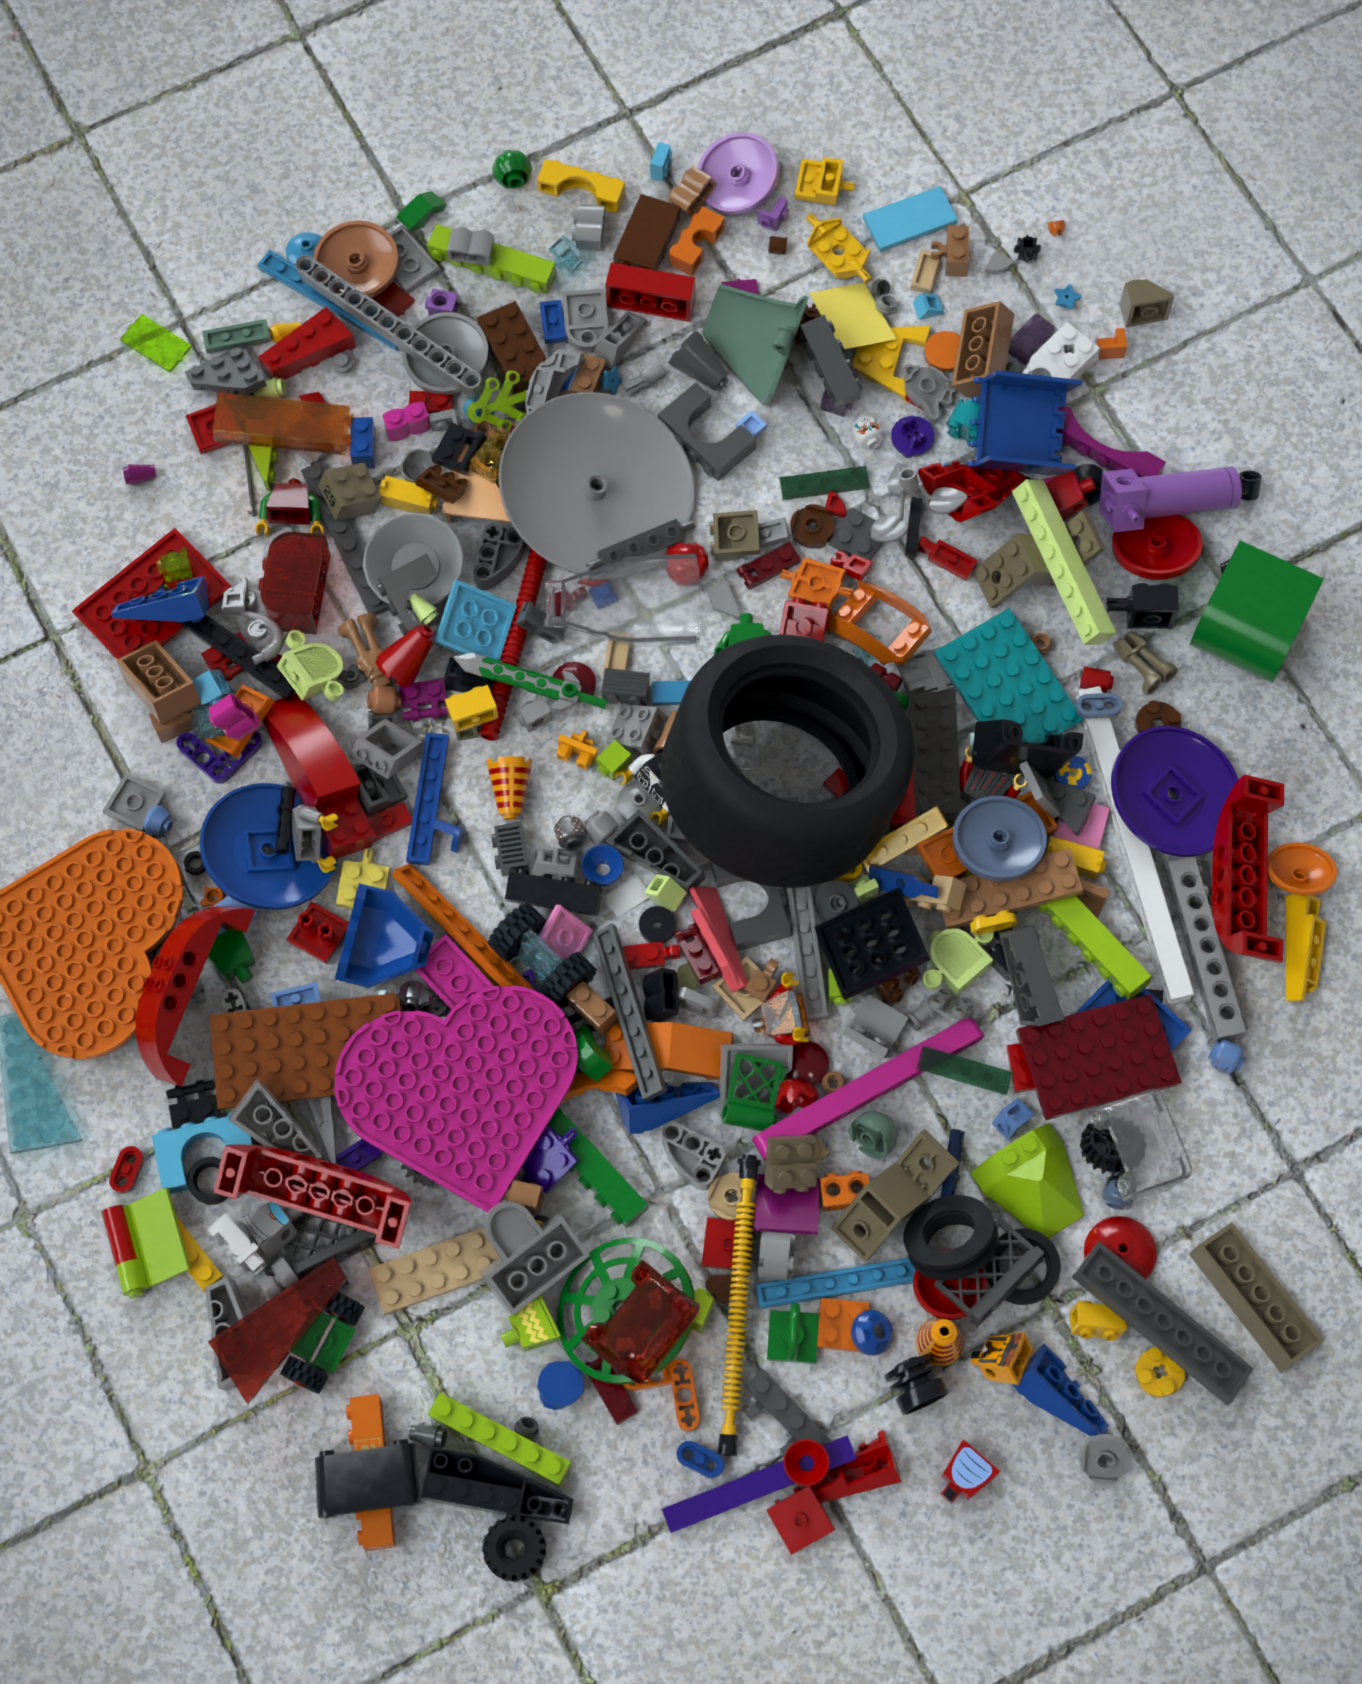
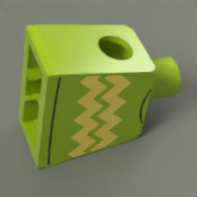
[500,1294,561,1352]

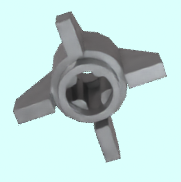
[395,980,432,1012]

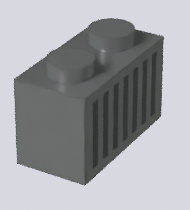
[491,822,529,877]

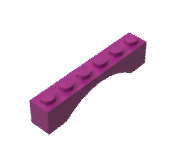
[1056,406,1166,477]

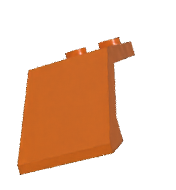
[605,1022,734,1080]

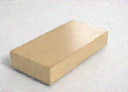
[910,250,941,294]
[603,633,632,677]

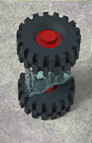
[488,902,597,1009]

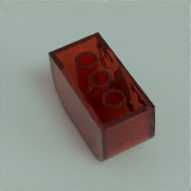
[258,532,331,635]

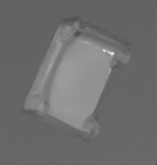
[1088,1089,1192,1201]

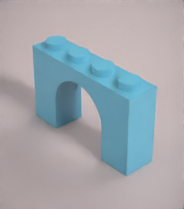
[152,1112,255,1194]

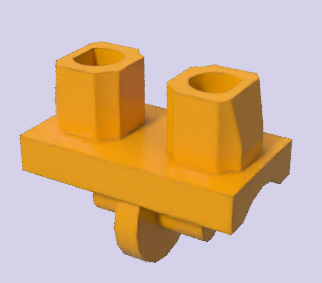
[556,730,598,770]

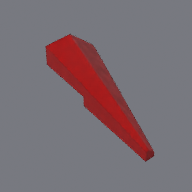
[775,1430,902,1504]

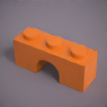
[668,206,725,276]

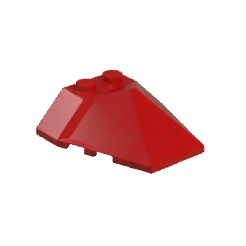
[918,459,1027,523]

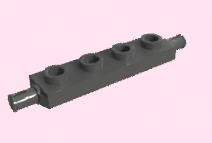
[586,519,695,573]

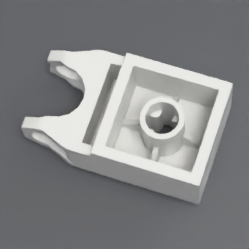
[1022,322,1100,380]

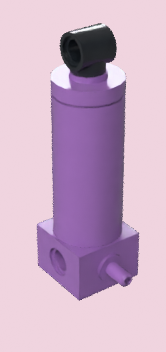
[1099,466,1262,532]

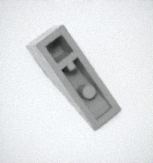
[594,311,646,369]

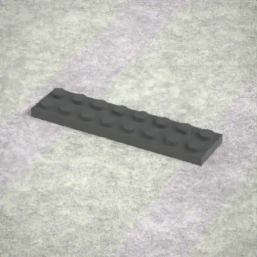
[1072,1241,1254,1406]

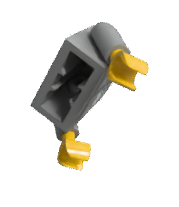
[292,805,338,873]

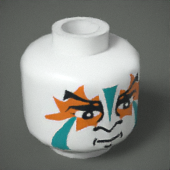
[852,416,884,449]

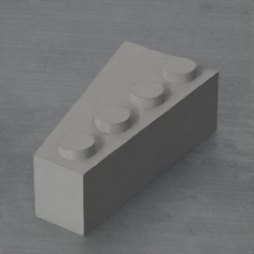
[229,1077,322,1159]
[205,1277,270,1391]

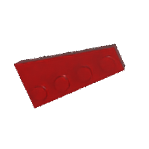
[259,306,356,380]

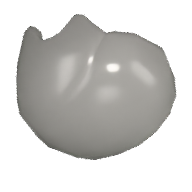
[400,448,435,483]

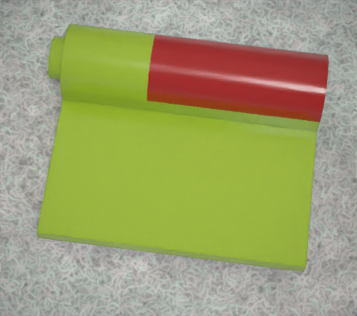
[101,1187,191,1299]

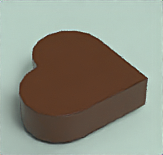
[706,1275,734,1304]

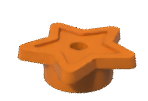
[200,886,226,907]

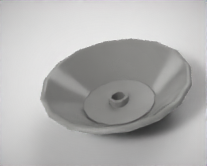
[363,512,465,610]

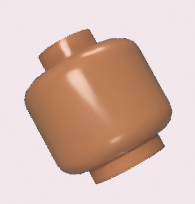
[367,685,401,715]

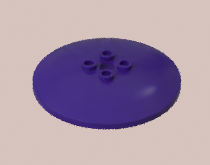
[1111,726,1239,857]

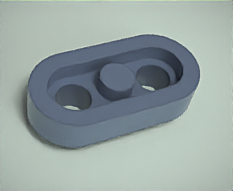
[1075,693,1122,719]

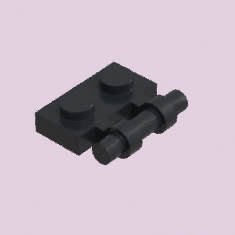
[166,1080,221,1130]

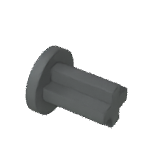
[367,711,392,730]

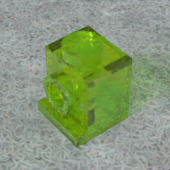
[157,547,193,582]

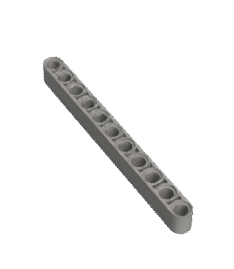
[295,255,484,398]

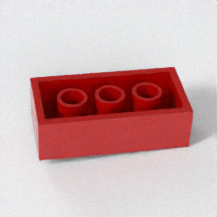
[605,263,696,322]

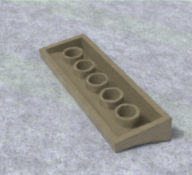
[1189,1222,1325,1373]

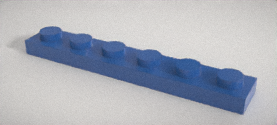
[406,732,449,866]

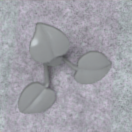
[870,462,968,543]

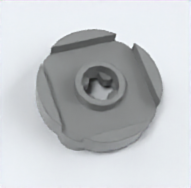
[1079,1434,1130,1484]

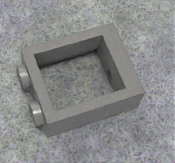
[351,719,422,779]

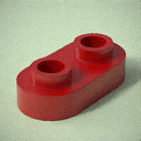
[109,1146,144,1194]

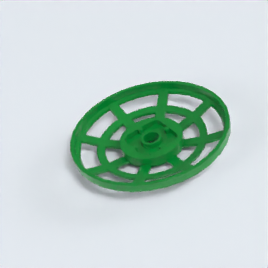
[557,1237,695,1385]

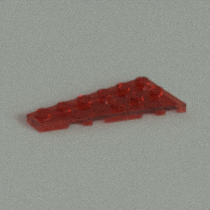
[208,1257,348,1405]

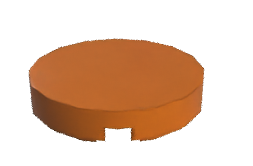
[924,331,960,372]

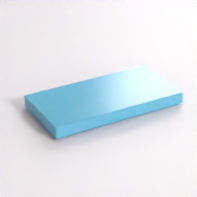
[863,186,958,252]

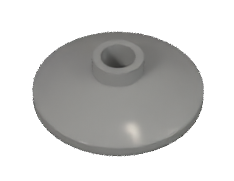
[617,781,662,821]

